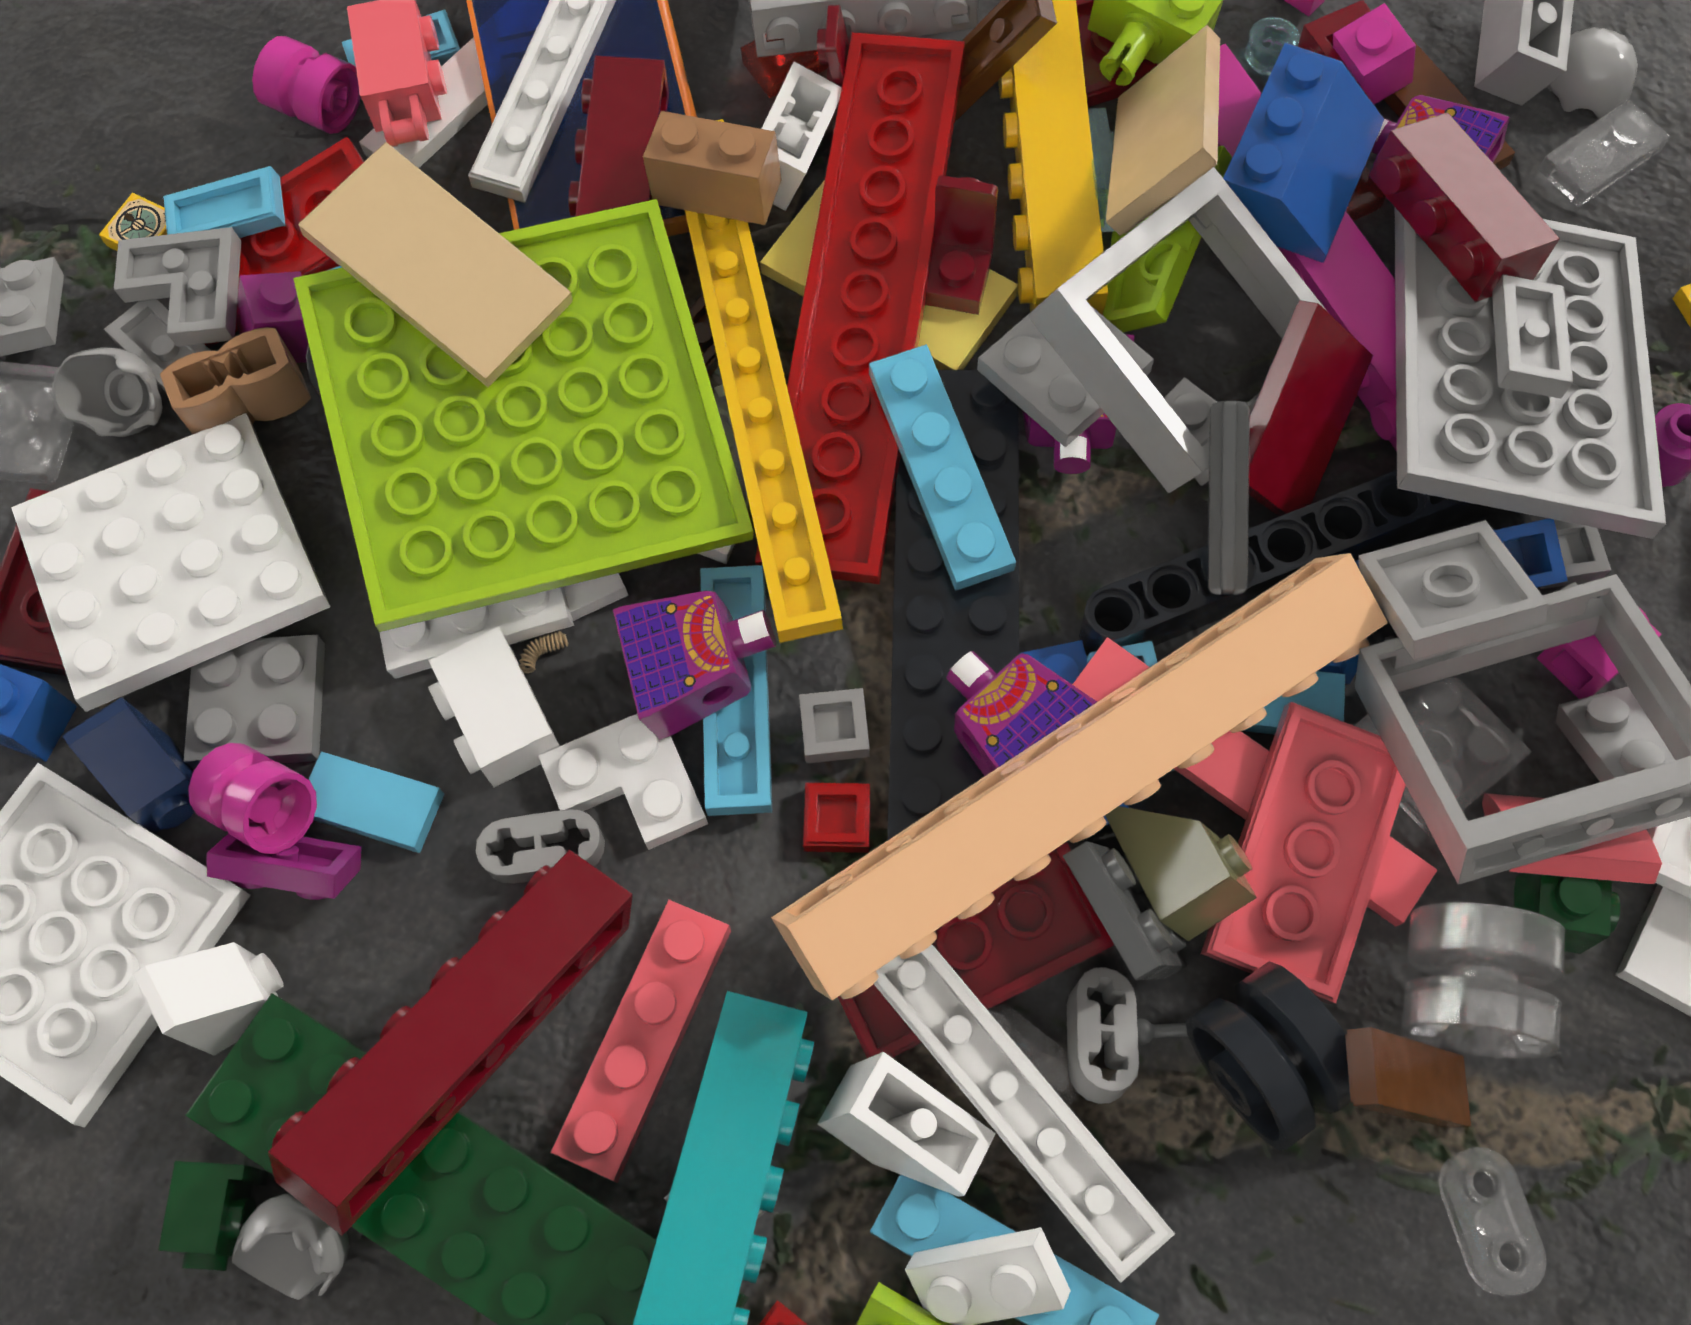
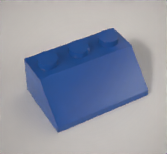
[1223,43,1384,263]

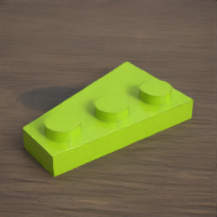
[1103,145,1232,332]

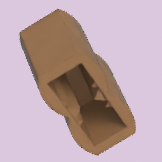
[160,328,311,434]

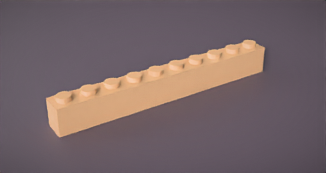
[771,553,1388,1000]

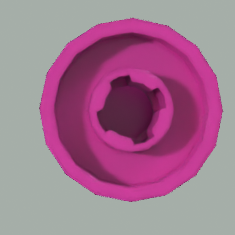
[252,36,361,134]
[188,743,317,854]

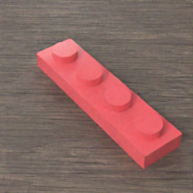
[551,900,731,1183]

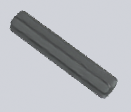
[1208,401,1250,595]

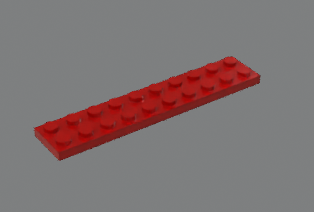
[755,32,965,585]

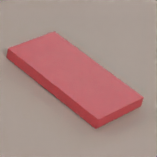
[1201,702,1406,1004]

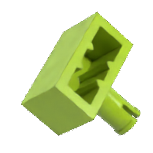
[1088,0,1223,86]

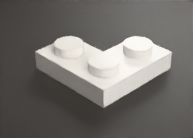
[538,713,708,850]

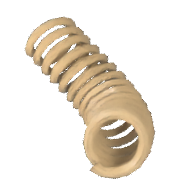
[519,631,568,673]

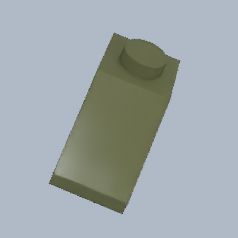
[1105,806,1257,941]

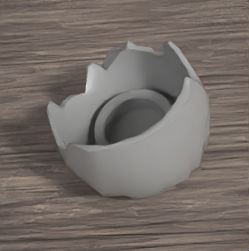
[1546,27,1638,119]
[52,347,163,437]
[232,1194,350,1300]

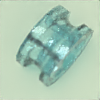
[1245,17,1300,75]

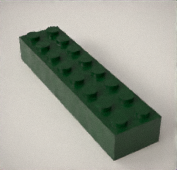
[185,993,749,1325]

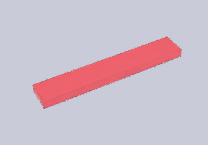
[1072,637,1437,927]

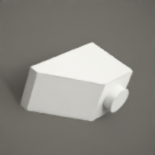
[132,942,284,1056]
[818,1052,996,1197]

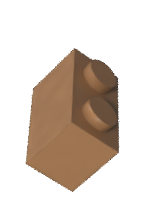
[643,111,782,225]

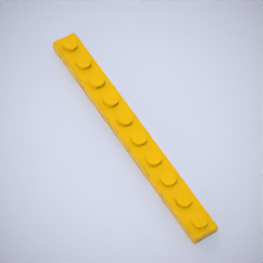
[685,119,843,643]

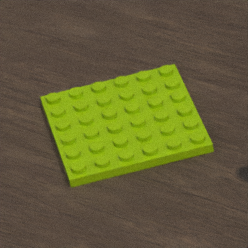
[293,199,754,632]

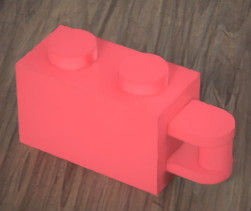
[347,0,447,147]

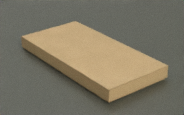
[1106,25,1220,236]
[298,142,573,387]

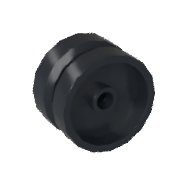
[1185,961,1351,1151]

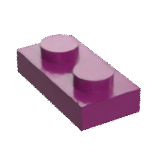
[207,833,361,900]

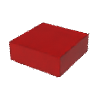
[803,783,871,853]

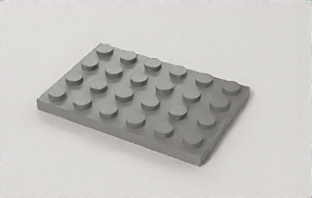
[1395,208,1666,539]

